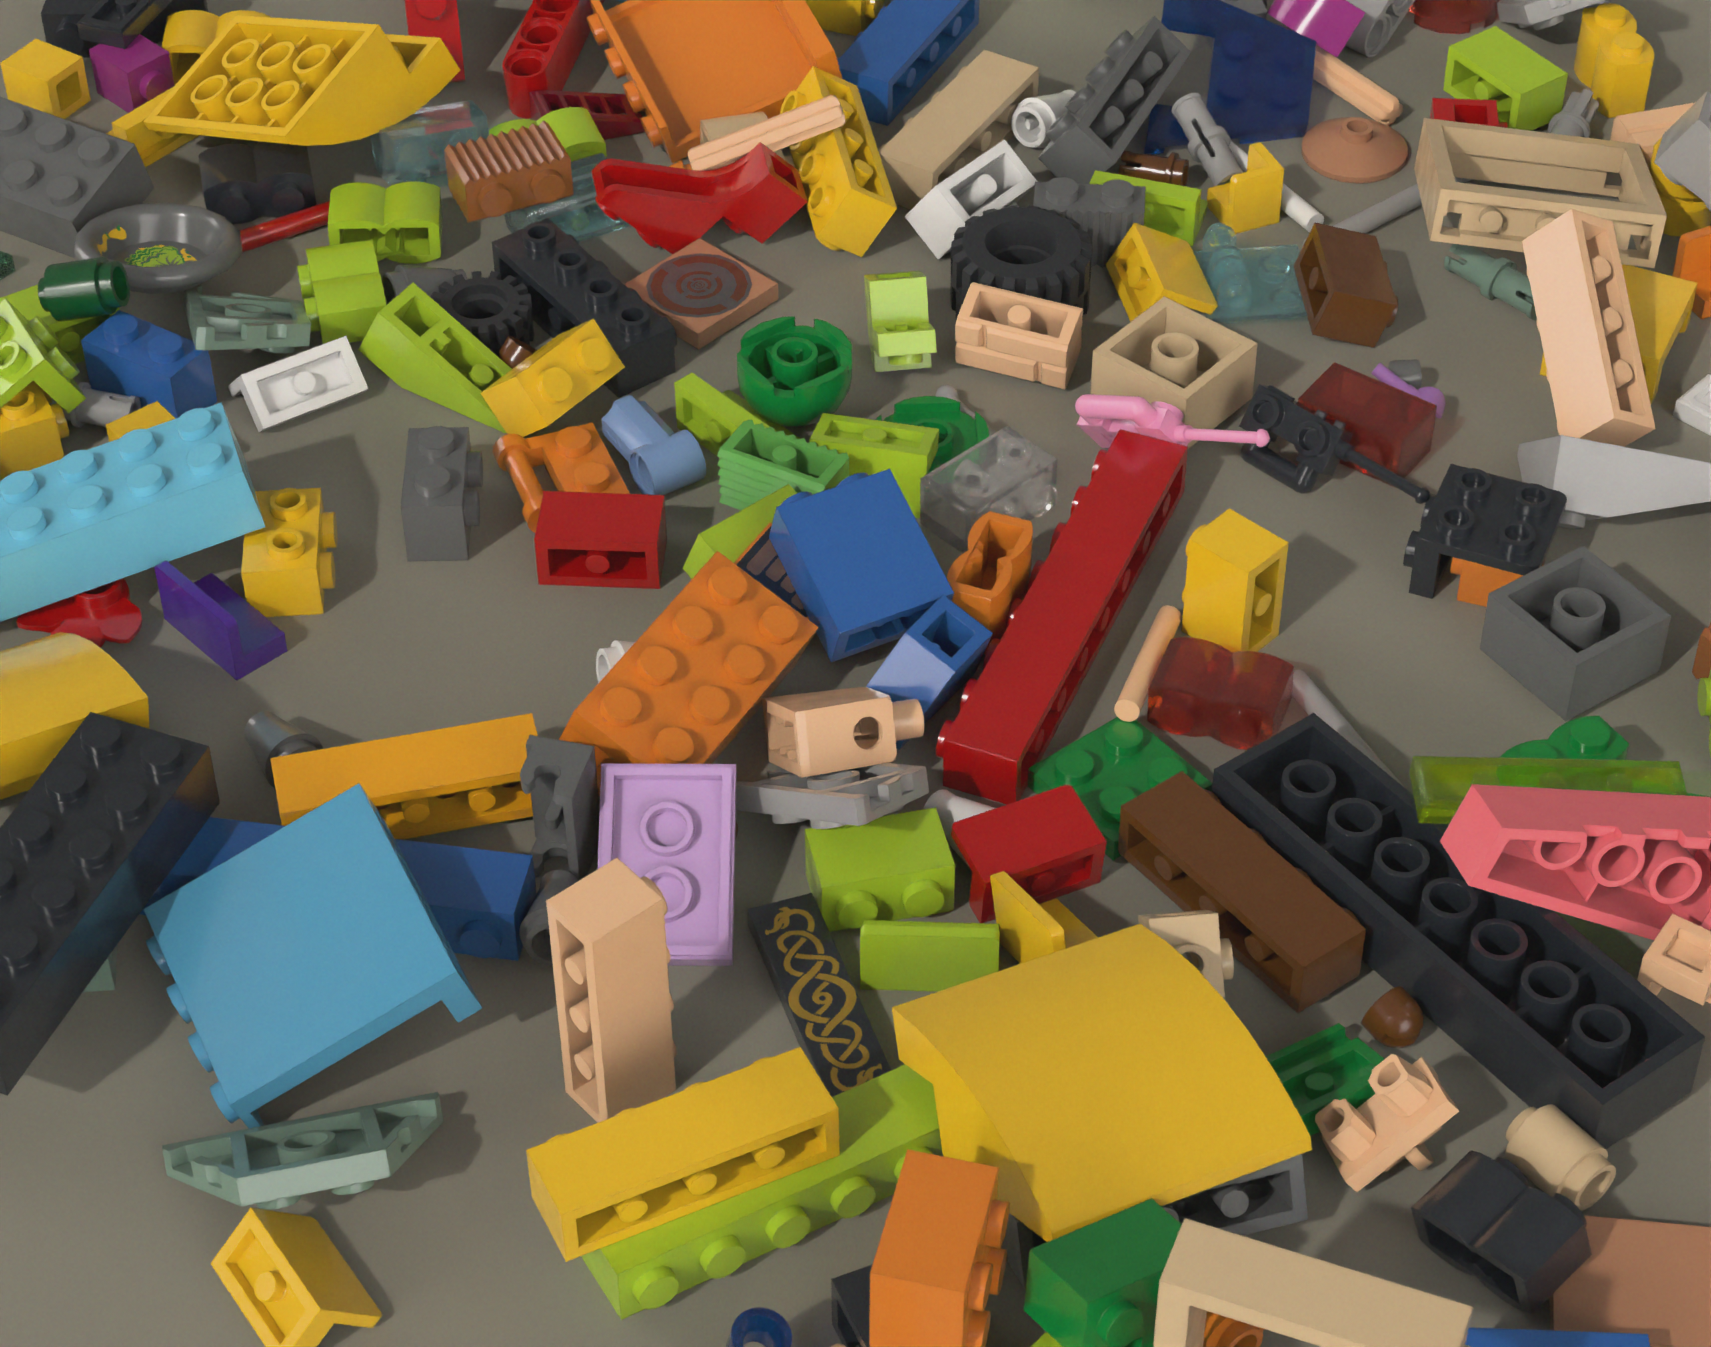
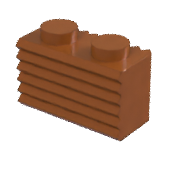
[444,121,574,223]

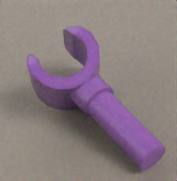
[1371,363,1446,433]

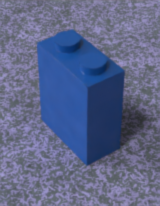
[769,469,954,662]

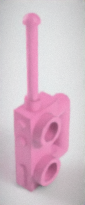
[1075,394,1270,449]

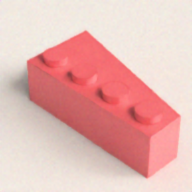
[1440,784,1711,940]

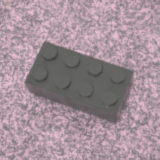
[0,97,154,258]

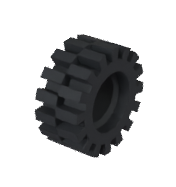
[431,271,534,356]

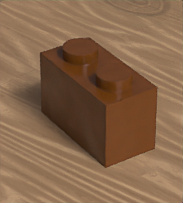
[1293,223,1398,348]

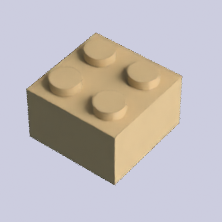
[1091,296,1258,449]

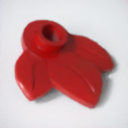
[17,578,142,648]

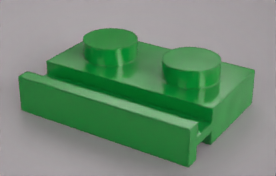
[1265,1023,1384,1136]

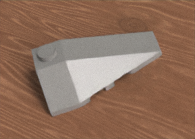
[1517,435,1711,529]

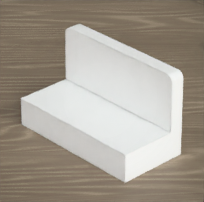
[228,336,368,432]

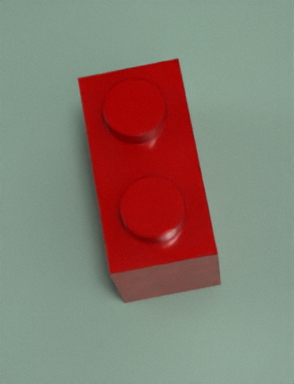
[534,491,667,589]

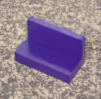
[154,560,288,681]

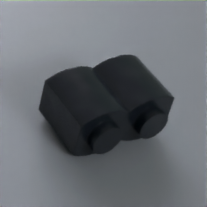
[199,141,317,224]
[1411,1150,1592,1314]

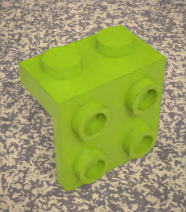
[0,298,87,414]

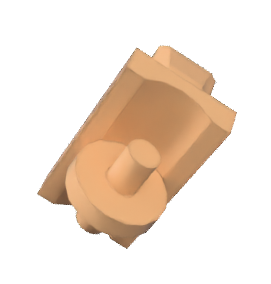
[1315,1054,1459,1192]

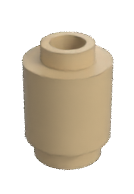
[1505,1104,1616,1211]

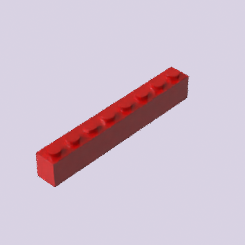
[936,429,1188,805]

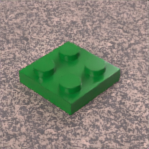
[1028,717,1213,860]

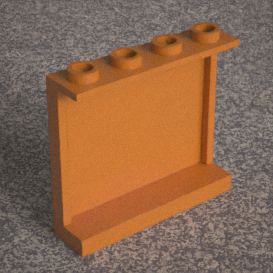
[586,0,842,163]

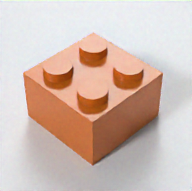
[869,1149,1010,1347]

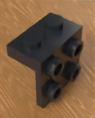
[1403,464,1567,599]

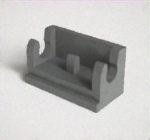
[520,735,600,880]

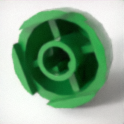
[737,316,852,427]

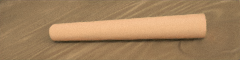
[1114,605,1182,722]

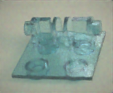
[1193,223,1307,324]

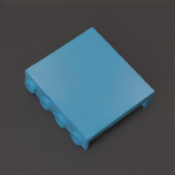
[144,783,482,1128]

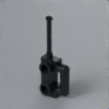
[1239,384,1430,504]

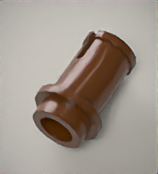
[1118,151,1189,186]

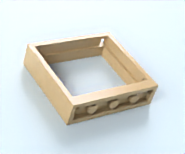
[1414,118,1667,268]
[1153,1218,1473,1347]

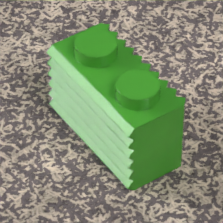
[717,420,849,510]

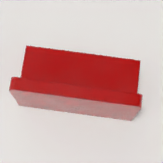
[951,785,1107,923]

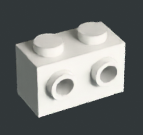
[904,139,1038,259]

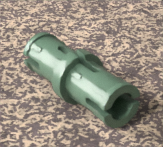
[1444,244,1537,320]

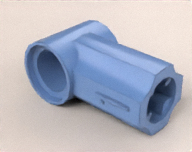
[602,395,706,495]

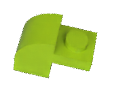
[864,271,937,372]

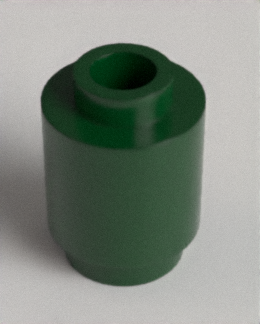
[38,257,130,322]

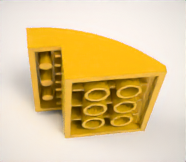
[143,15,460,146]
[0,632,150,800]
[892,924,1312,1242]

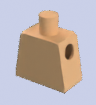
[762,687,924,778]

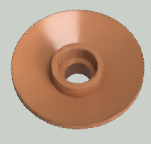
[1301,117,1408,183]

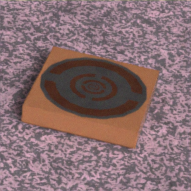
[624,238,778,349]

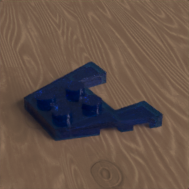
[1144,0,1316,155]

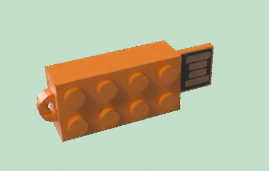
[559,522,819,796]

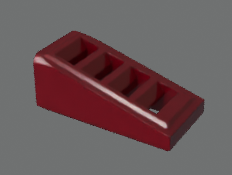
[529,90,645,140]

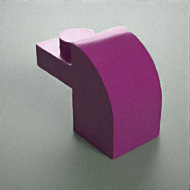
[1267,0,1365,57]

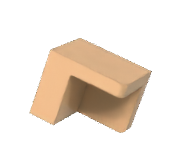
[1637,914,1711,1005]

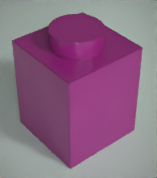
[89,34,175,113]

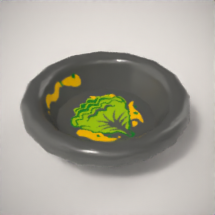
[74,203,242,294]

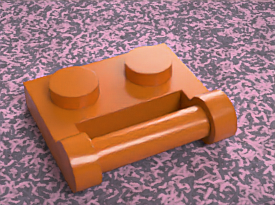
[492,422,630,532]

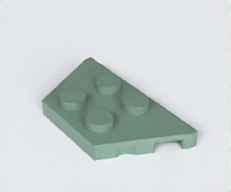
[183,285,311,353]
[162,1092,444,1210]

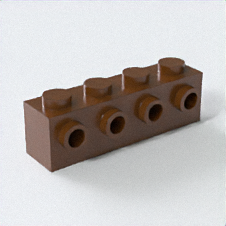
[1118,771,1366,1013]

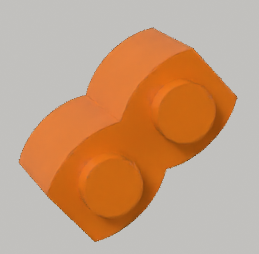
[947,511,1033,654]

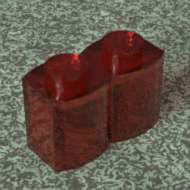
[1147,637,1294,750]

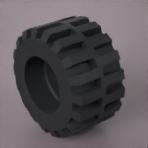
[950,205,1092,321]

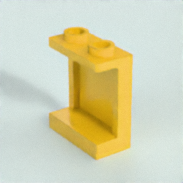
[1540,264,1697,404]

